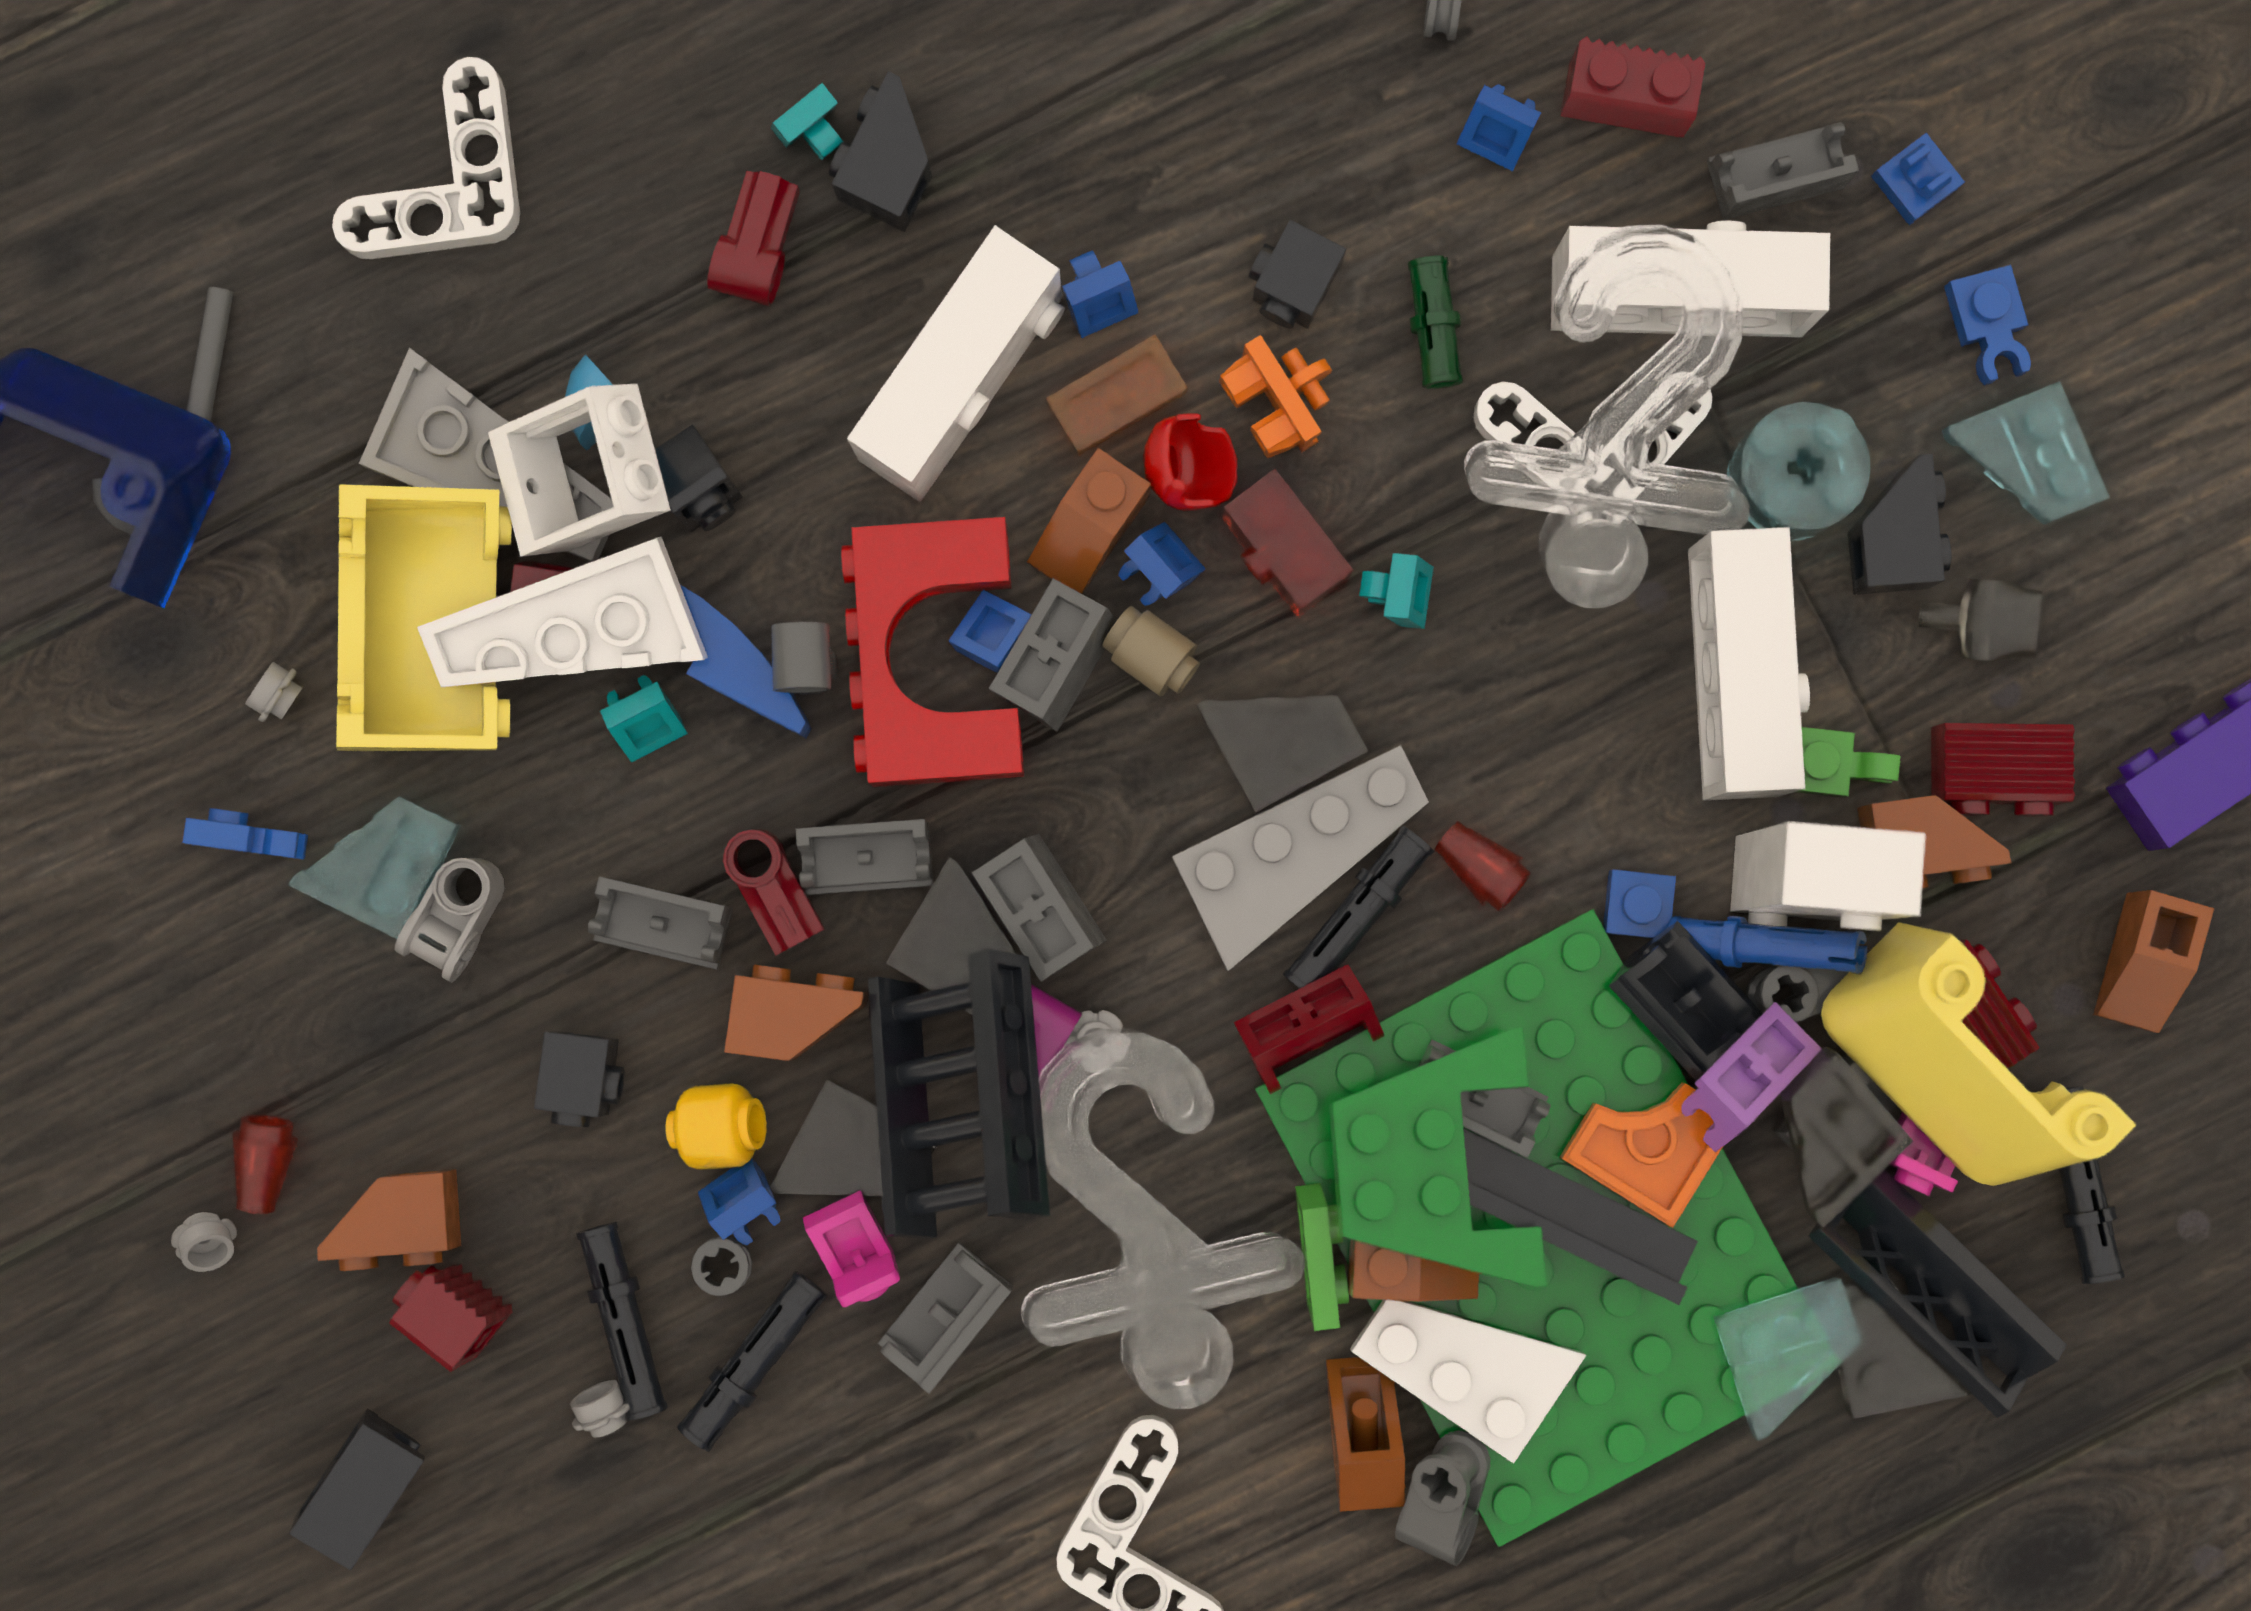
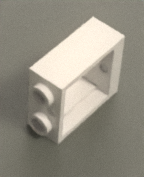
[488,384,670,557]

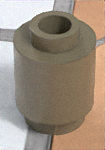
[1102,606,1200,697]

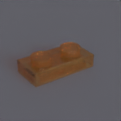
[1046,335,1188,456]

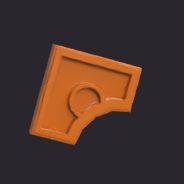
[1559,1083,1723,1228]

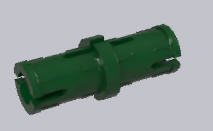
[1408,255,1463,389]

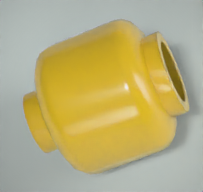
[666,1083,767,1170]

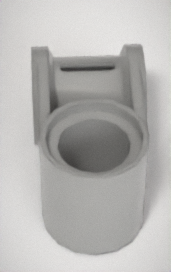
[394,858,504,983]

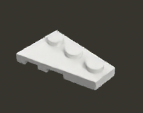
[1350,1300,1586,1464]

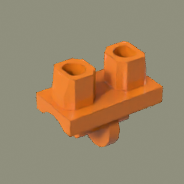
[1219,335,1332,458]

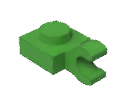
[1796,727,1901,798]

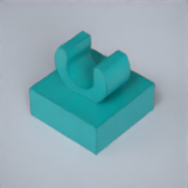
[771,83,843,160]
[1359,553,1434,629]
[600,675,688,763]

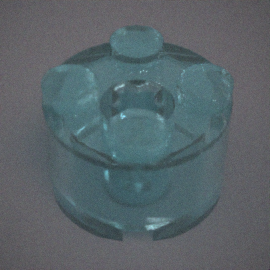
[1727,402,1870,541]

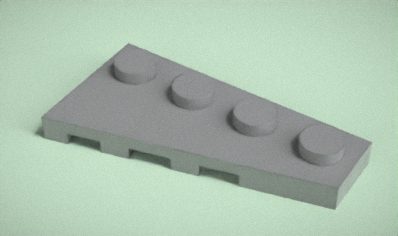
[359,348,614,562]
[1172,745,1429,971]

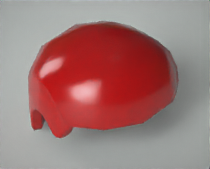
[1143,413,1237,511]

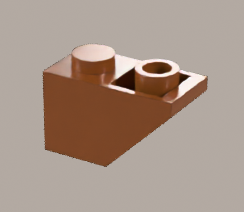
[1857,795,2011,888]
[2093,890,2214,1033]
[724,964,869,1061]
[317,1169,461,1271]

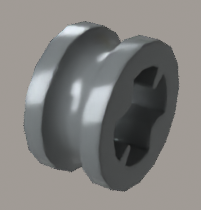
[1423,0,1462,41]
[691,1236,753,1296]

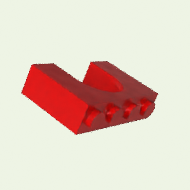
[841,517,1024,787]

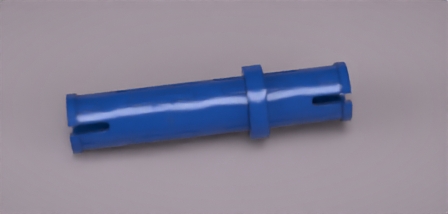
[1668,916,1867,974]

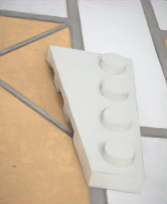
[417,537,708,687]

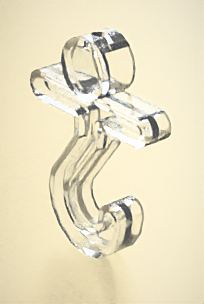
[1464,224,1749,608]
[1021,1029,1305,1409]

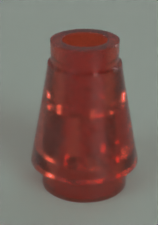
[1434,821,1532,912]
[232,1115,298,1214]

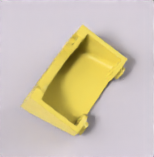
[337,485,512,751]
[1821,922,2136,1186]

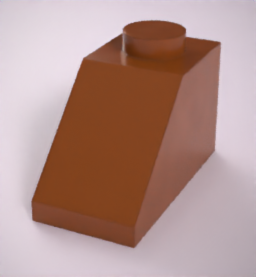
[1027,448,1151,594]
[1348,1240,1479,1301]
[1326,1357,1405,1512]

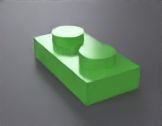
[1295,1183,1349,1331]

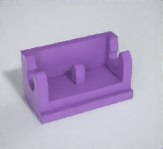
[1681,1002,1822,1152]

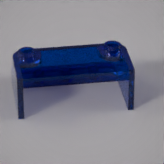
[0,348,231,609]

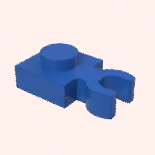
[1944,265,2031,385]
[182,808,308,860]

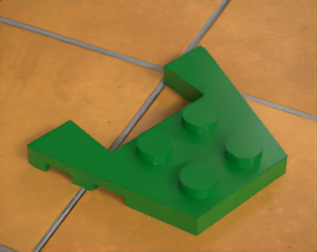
[1329,1027,1547,1288]

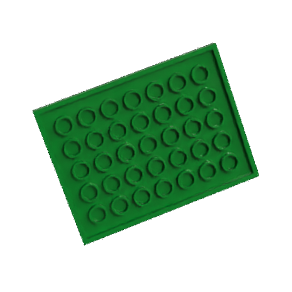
[1254,909,1839,1548]

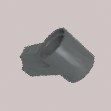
[771,622,839,695]

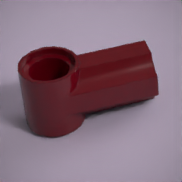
[707,171,800,306]
[723,829,825,956]

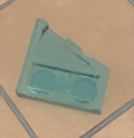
[1941,381,2110,525]
[288,797,461,939]
[1713,1277,1862,1440]

